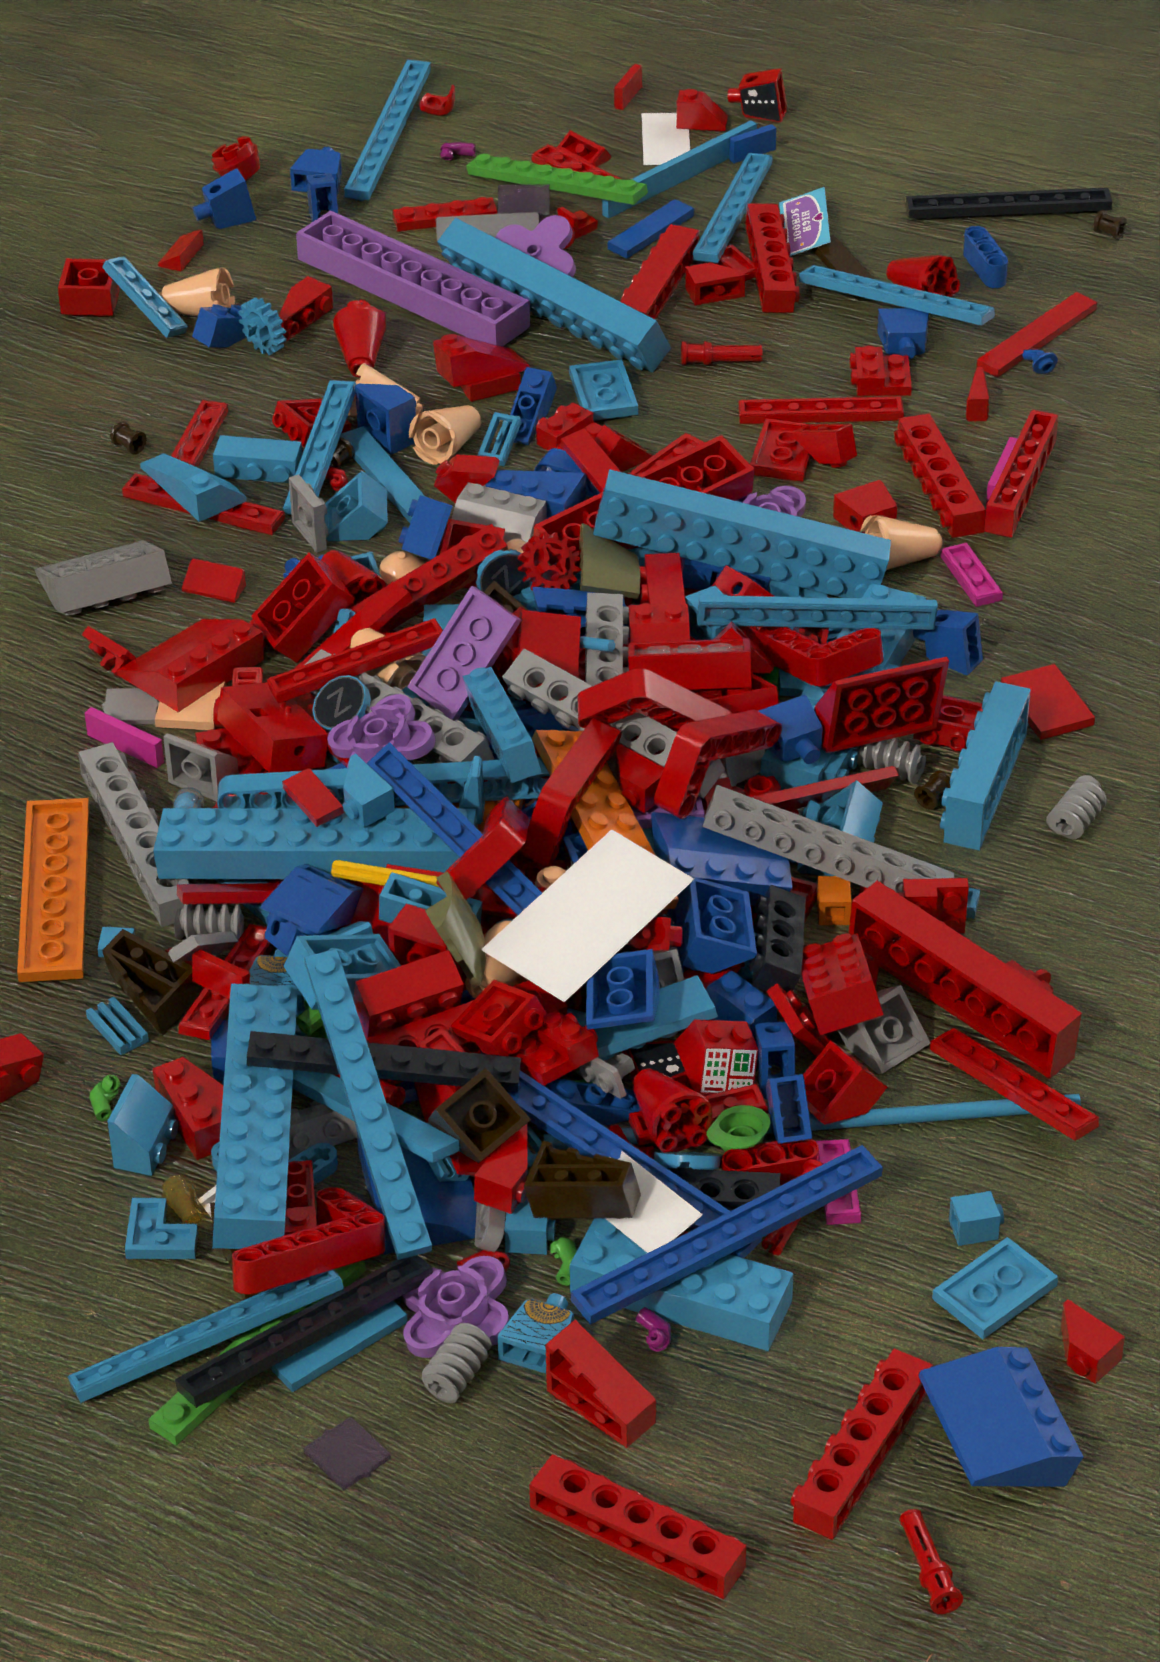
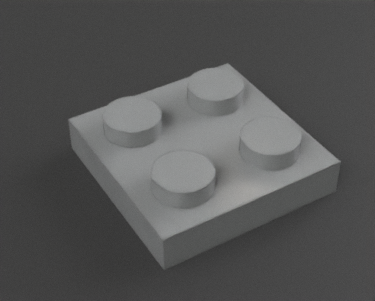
[289,474,329,553]

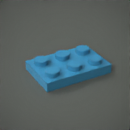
[569,359,638,421]
[932,1237,1058,1339]

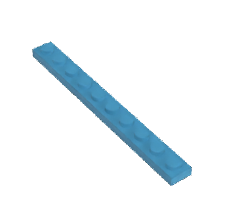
[344,60,431,201]
[304,949,432,1260]

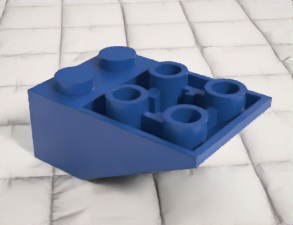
[260,864,363,935]

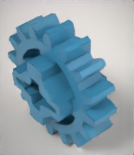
[238,297,287,355]

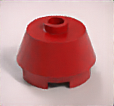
[211,136,260,181]

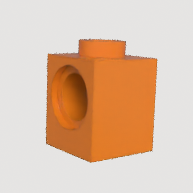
[817,876,852,925]

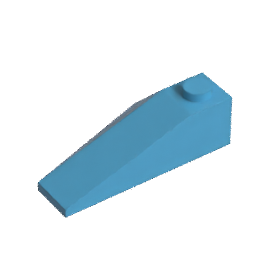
[140,453,247,522]

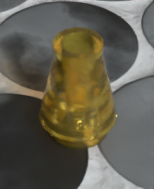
[162,1174,204,1224]

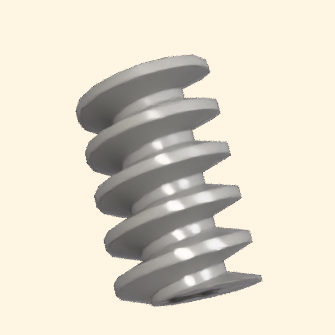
[857,738,926,784]
[1046,775,1107,839]
[174,904,244,940]
[422,1323,492,1404]

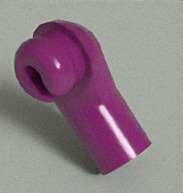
[440,142,476,161]
[636,1307,671,1352]

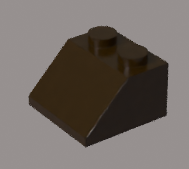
[427,1068,531,1163]

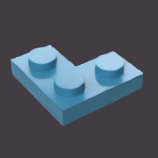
[125,1198,199,1259]

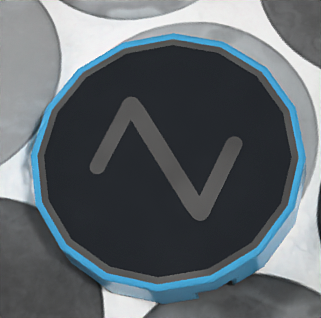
[476,549,532,596]
[312,675,371,733]

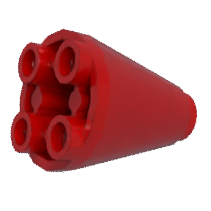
[886,255,960,297]
[333,300,386,378]
[321,550,386,609]
[633,1068,712,1153]

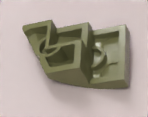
[579,523,640,599]
[425,871,486,988]

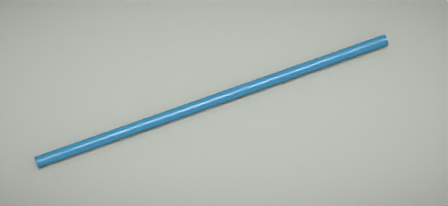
[544,1094,1081,1150]

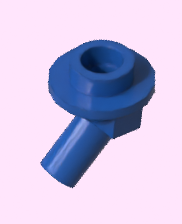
[1023,350,1058,374]

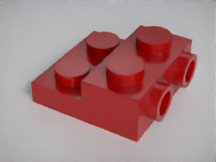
[850,345,912,396]
[272,399,352,447]
[536,402,603,451]
[913,695,983,752]
[897,878,969,933]
[450,980,547,1056]
[508,1011,599,1086]

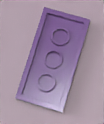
[408,586,521,721]

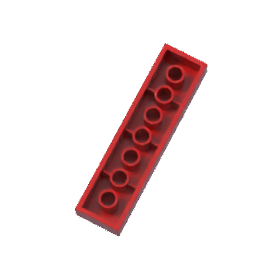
[534,435,755,568]
[849,880,1082,1079]

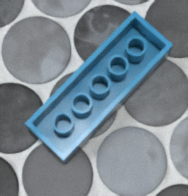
[940,681,1031,851]
[570,1218,793,1351]

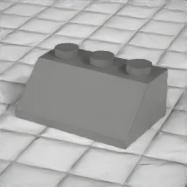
[452,482,547,543]

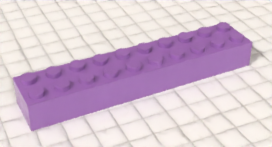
[296,211,530,347]

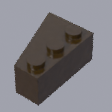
[102,929,203,1036]
[524,1141,641,1219]

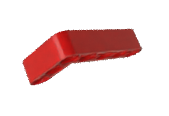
[738,626,884,686]
[577,669,732,731]
[654,710,782,819]
[520,718,622,867]
[436,796,529,900]
[232,1187,385,1294]

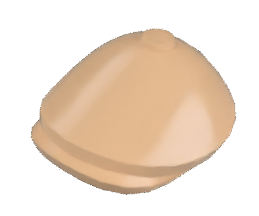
[380,551,425,586]

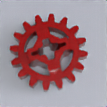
[517,531,581,591]

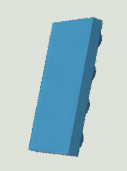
[576,975,718,1060]

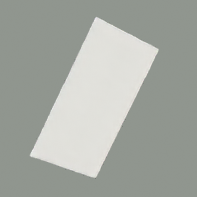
[482,830,694,1002]

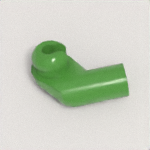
[89,1075,121,1122]
[550,1237,577,1286]

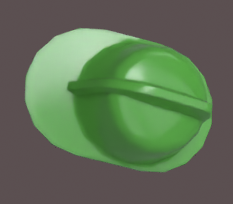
[706,1105,771,1152]

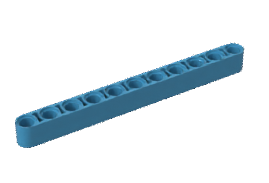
[217,757,550,808]

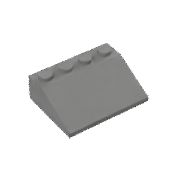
[35,540,172,616]

